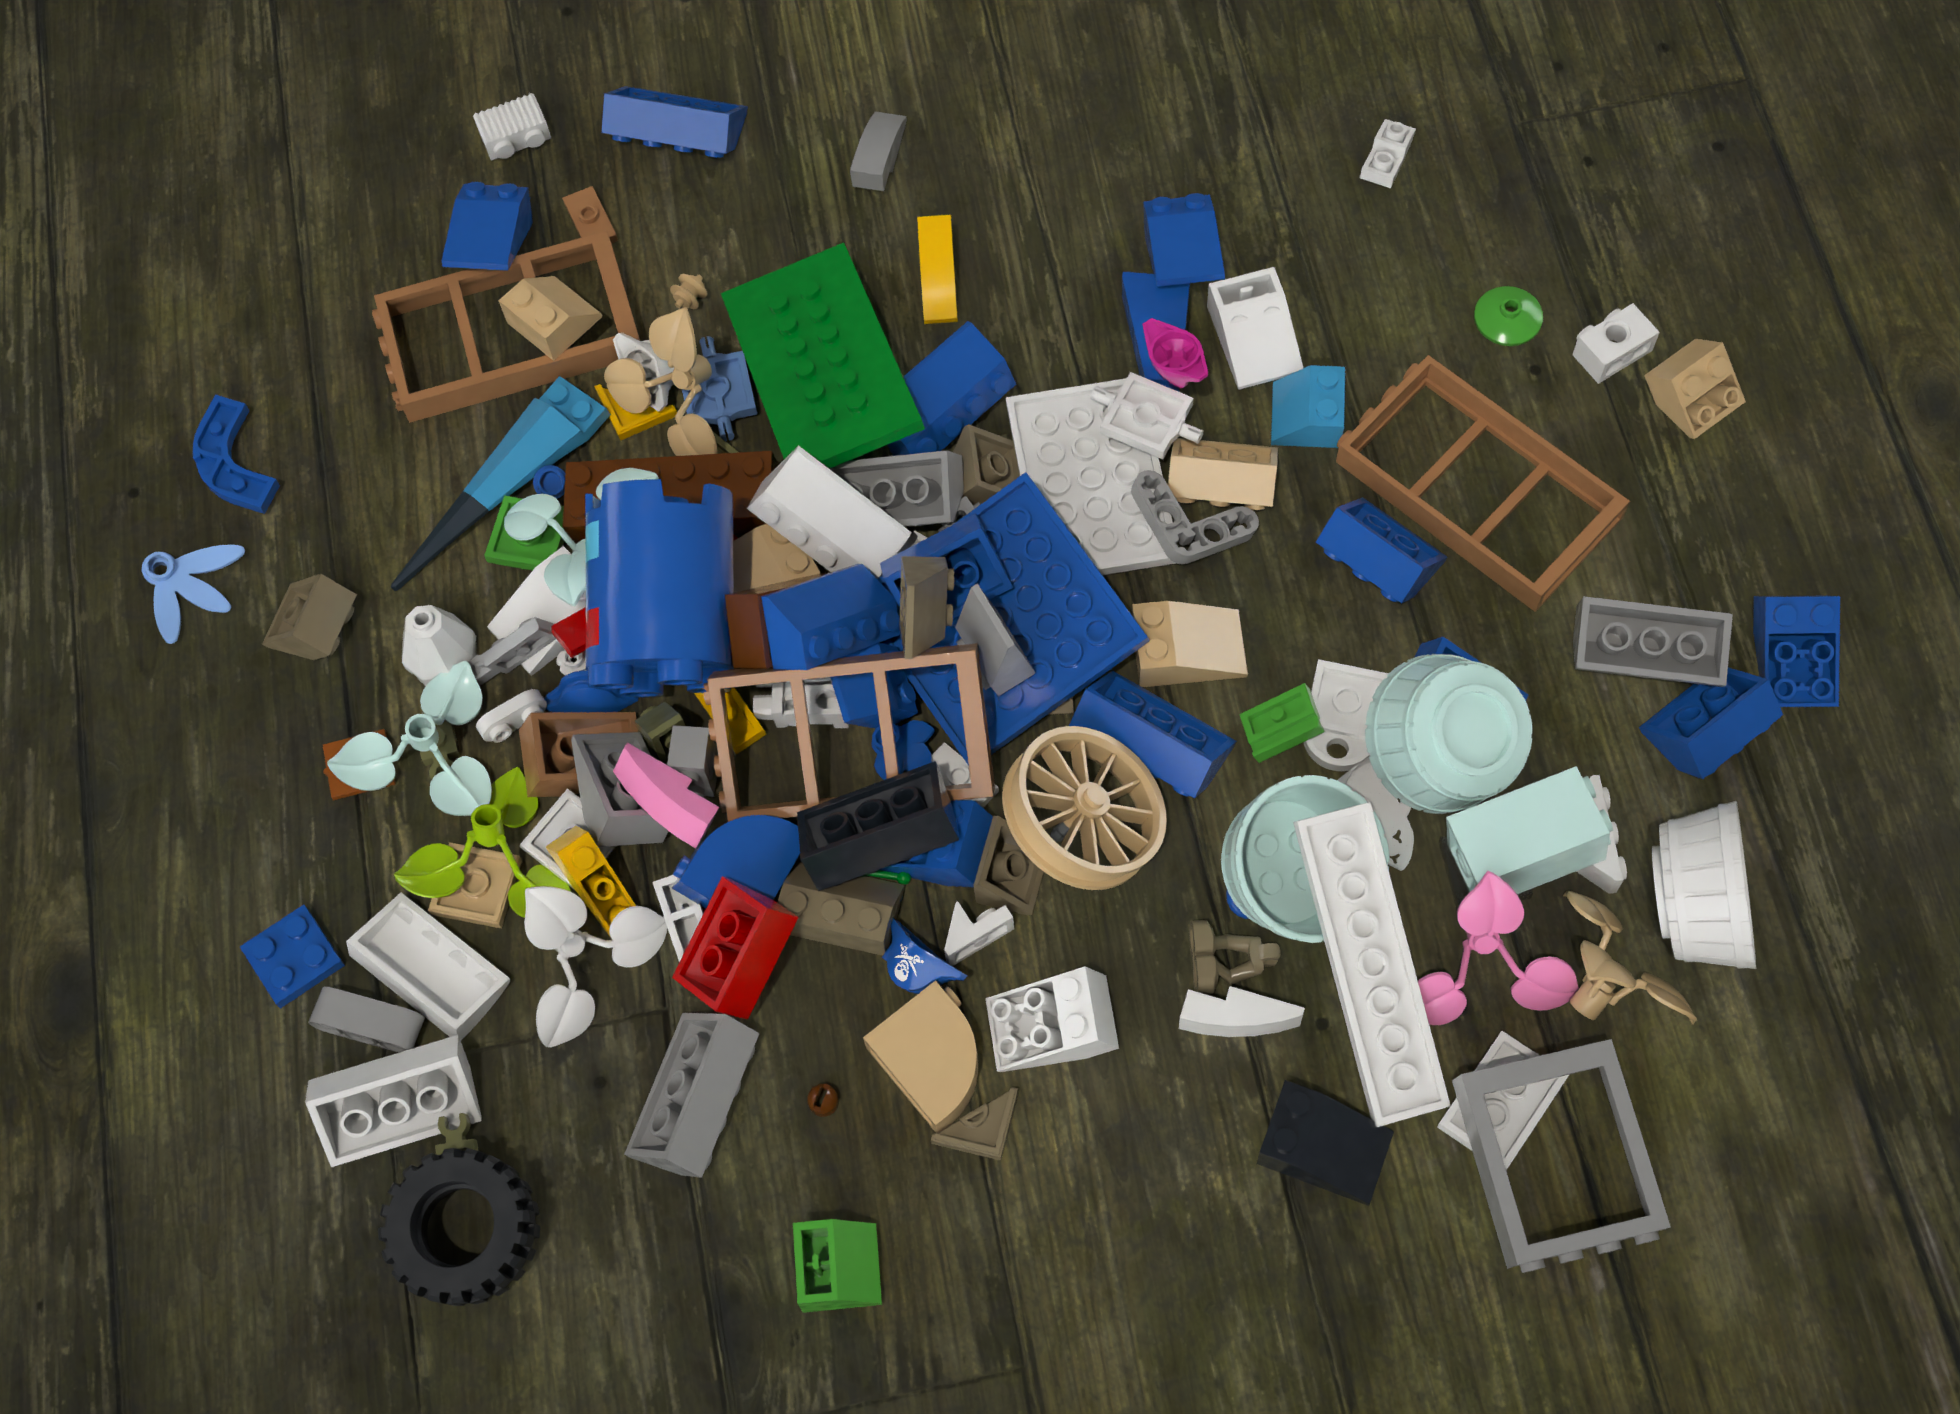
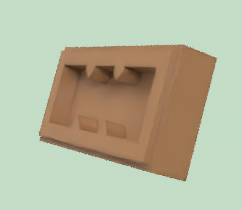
[562,186,618,244]

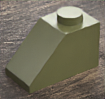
[635,702,685,765]

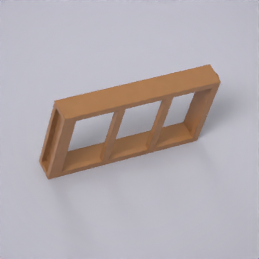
[372,231,640,423]
[1336,355,1630,612]
[703,643,995,822]

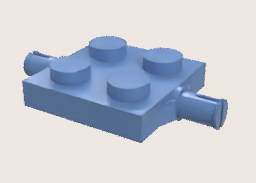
[682,336,757,441]

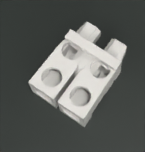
[753,677,849,728]

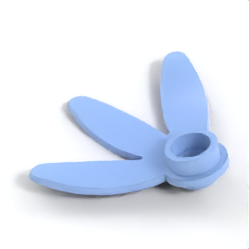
[142,545,245,644]

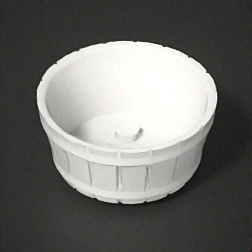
[1652,801,1756,969]

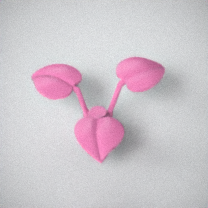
[1418,871,1579,1025]

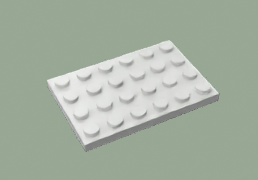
[1006,378,1178,575]

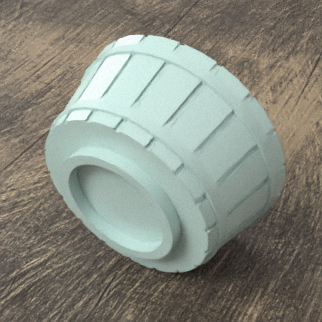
[1365,654,1532,814]
[1221,775,1389,943]

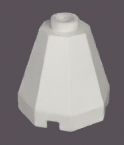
[402,605,476,686]

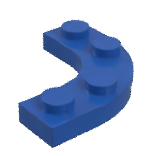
[193,394,280,514]

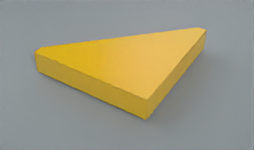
[594,384,677,441]

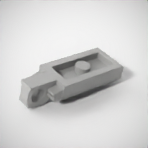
[469,617,556,686]

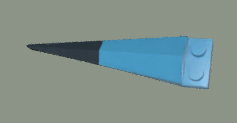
[391,376,611,591]

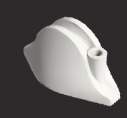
[613,333,674,412]

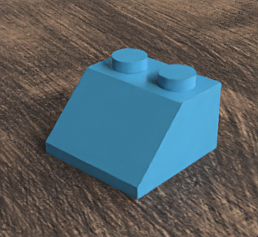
[1271,365,1345,448]

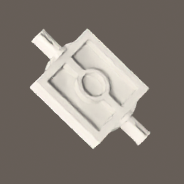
[1090,372,1204,459]

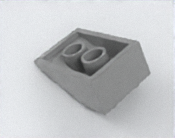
[955,583,1035,696]
[571,732,668,847]

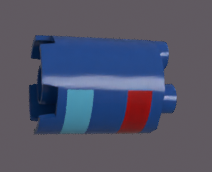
[585,479,734,697]

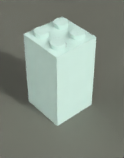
[1446,766,1613,894]

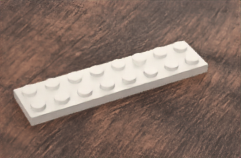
[1293,802,1451,1127]

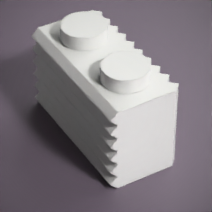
[473,93,551,161]

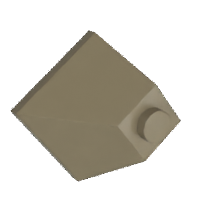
[953,424,1020,505]

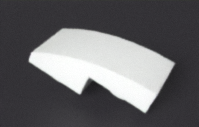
[1360,119,1416,188]

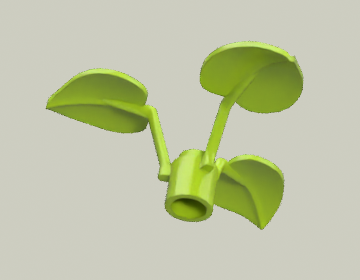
[394,767,571,918]

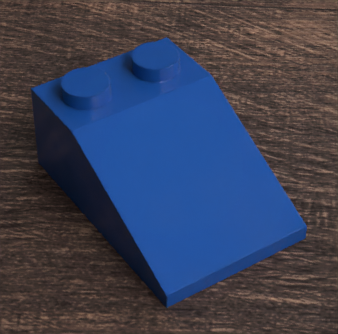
[442,182,533,271]
[1143,193,1225,287]

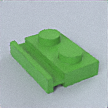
[1240,683,1325,763]

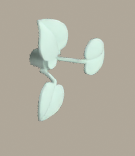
[504,468,659,607]
[327,661,492,816]

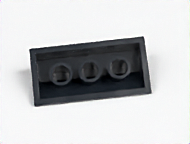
[797,761,959,891]

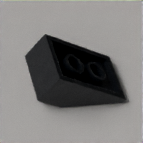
[1256,1080,1394,1206]

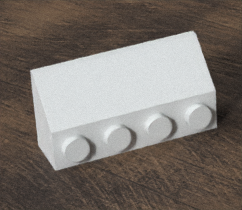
[747,445,912,578]
[305,1035,482,1167]

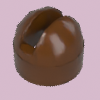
[807,1083,839,1117]

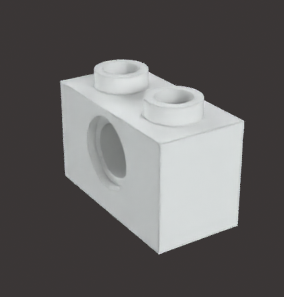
[1572,303,1660,384]

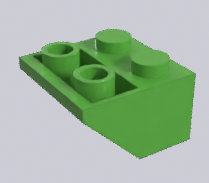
[793,1219,882,1313]

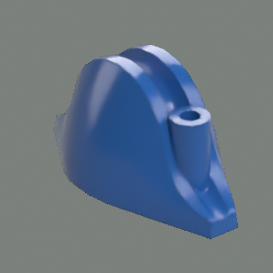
[544,669,639,712]

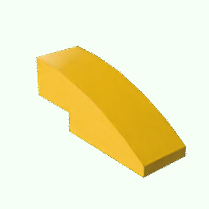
[917,215,958,324]

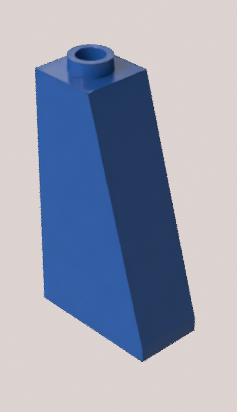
[1122,272,1190,392]

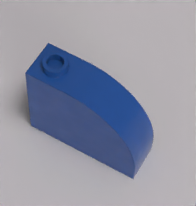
[672,815,800,909]

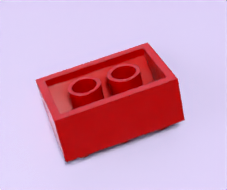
[672,876,799,1019]

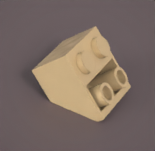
[1644,339,1746,439]

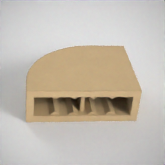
[863,980,978,1134]

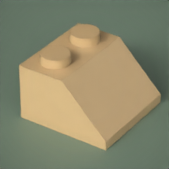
[498,276,602,361]

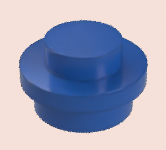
[533,465,565,499]

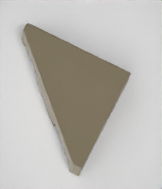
[931,1087,1018,1161]

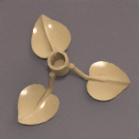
[604,307,717,456]
[1563,890,1697,1025]

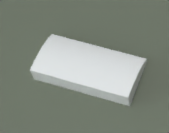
[346,892,510,1041]

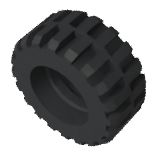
[378,1148,541,1306]

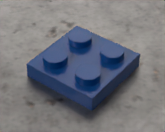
[240,905,345,1009]

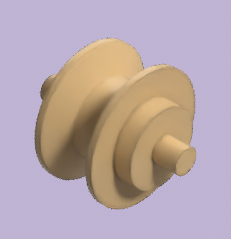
[670,274,707,309]

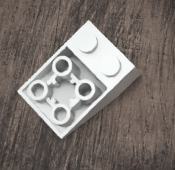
[1207,267,1303,390]
[985,966,1119,1072]

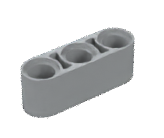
[308,987,425,1053]

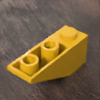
[545,826,636,938]

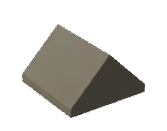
[974,816,1044,915]

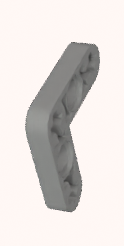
[1131,470,1259,564]

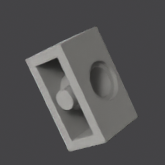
[667,725,718,797]

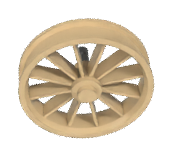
[1002,726,1167,890]

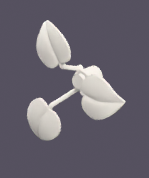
[524,886,668,1047]

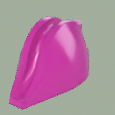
[1142,318,1208,388]

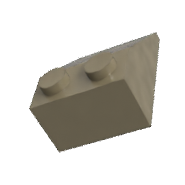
[899,556,954,659]

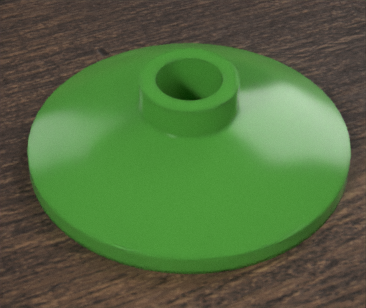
[1474,286,1543,346]

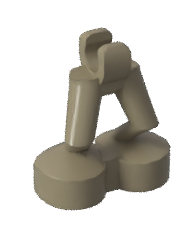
[1189,920,1281,994]

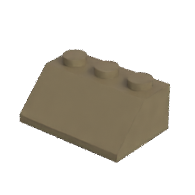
[778,862,905,956]

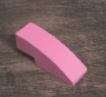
[613,743,719,849]

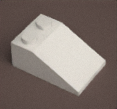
[487,546,586,676]

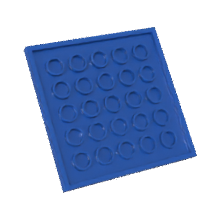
[877,472,1150,766]

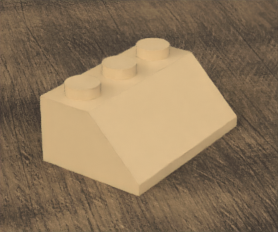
[1168,438,1278,510]

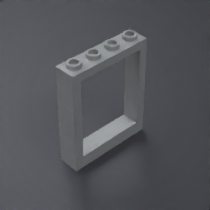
[1452,1039,1671,1273]

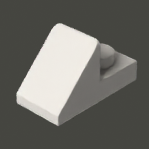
[944,901,1014,966]

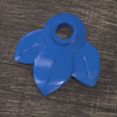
[872,720,934,780]

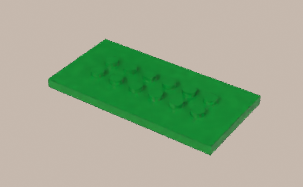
[721,243,925,469]

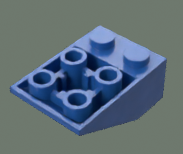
[1753,595,1840,707]
[879,800,993,887]

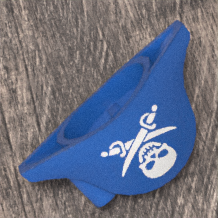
[882,918,967,994]

